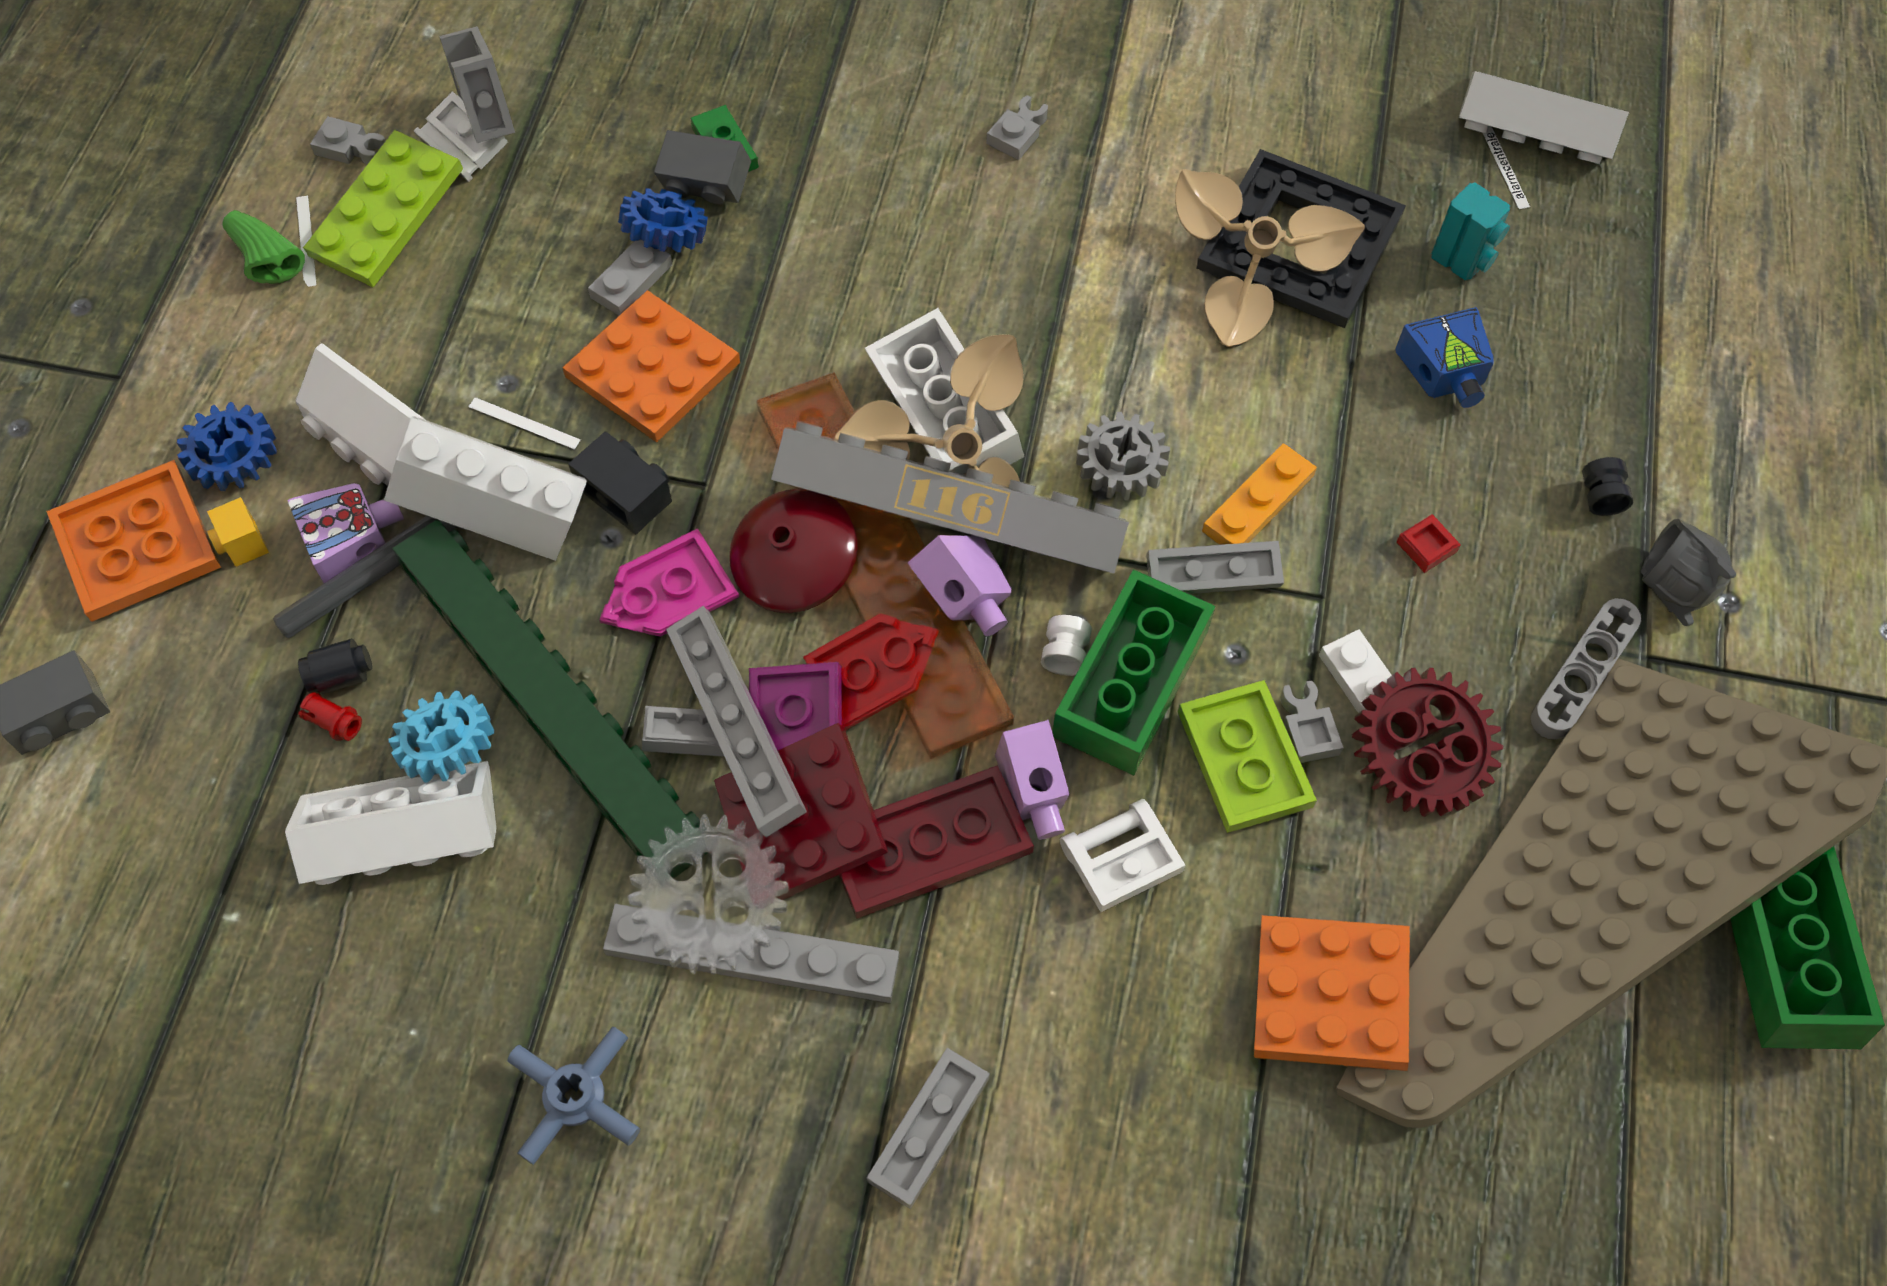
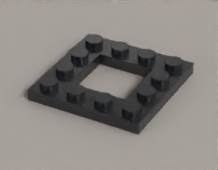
[1196,149,1406,328]

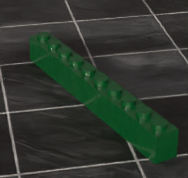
[392,519,708,887]

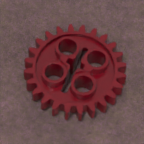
[1352,667,1503,817]

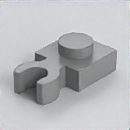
[986,95,1048,160]
[310,116,385,165]
[1280,680,1344,763]

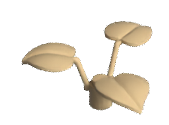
[1175,169,1365,347]
[835,334,1023,487]

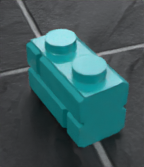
[1431,182,1510,281]

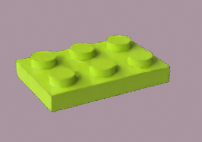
[1177,680,1317,833]

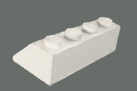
[1458,71,1629,164]
[865,308,1024,474]
[296,343,425,486]
[384,416,587,561]
[285,761,497,885]

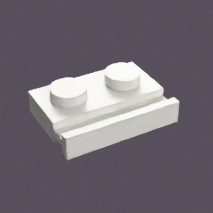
[414,91,508,182]

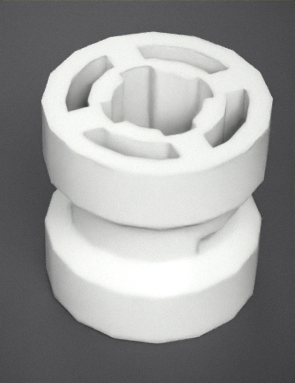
[1041,615,1092,676]

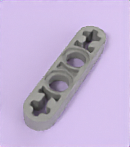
[1530,598,1641,739]

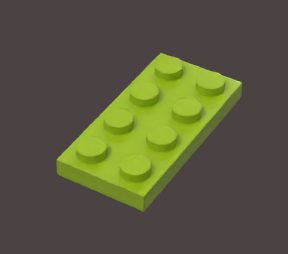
[303,130,463,288]

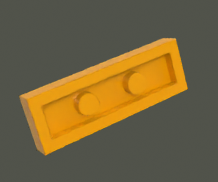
[1202,443,1317,545]

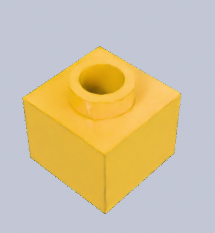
[207,497,270,567]

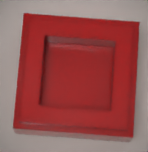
[1396,514,1461,573]

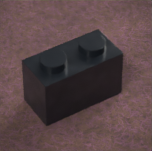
[568,431,672,535]

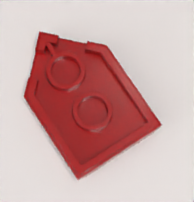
[803,613,939,731]

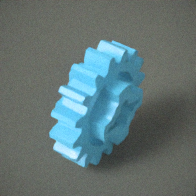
[389,691,494,783]

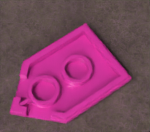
[600,528,739,637]

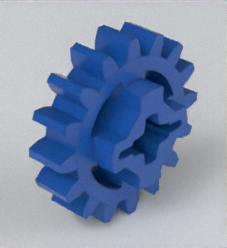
[618,188,708,252]
[177,402,277,491]

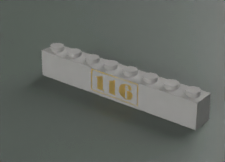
[771,421,1129,573]

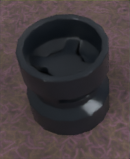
[1582,457,1633,516]

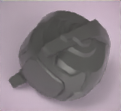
[1641,519,1736,626]

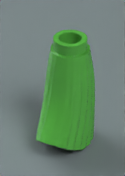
[222,210,305,284]

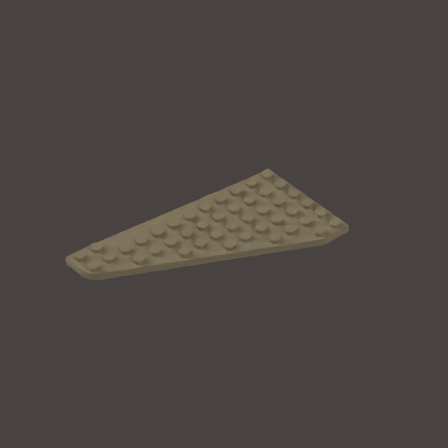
[1337,657,1887,1128]

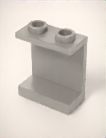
[439,26,515,143]

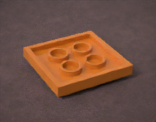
[562,290,740,443]
[46,460,221,622]
[1254,915,1410,1071]

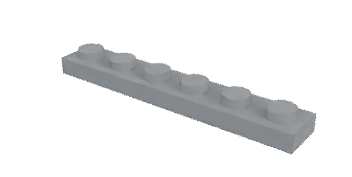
[666,606,807,837]
[603,904,899,1003]

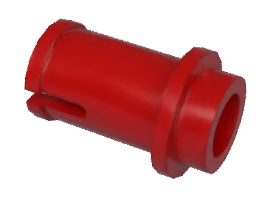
[298,692,362,741]

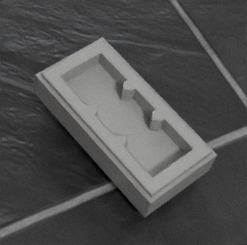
[642,706,724,756]

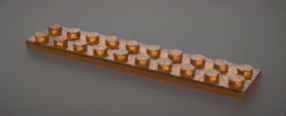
[757,372,1014,759]

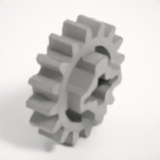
[1076,412,1170,501]

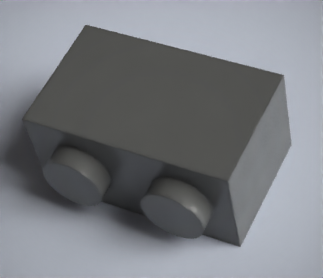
[654,130,751,204]
[0,650,110,755]

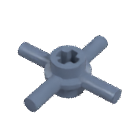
[507,1026,640,1165]

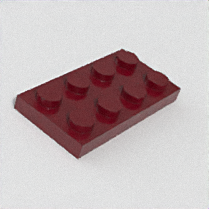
[839,765,1034,919]

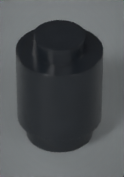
[298,638,372,694]

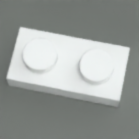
[1319,629,1392,713]

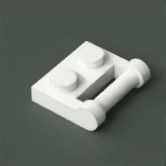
[1060,799,1185,912]

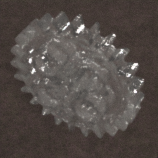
[628,814,789,975]

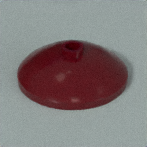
[730,489,858,613]

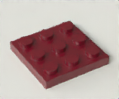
[714,723,888,910]

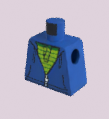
[1395,307,1494,408]

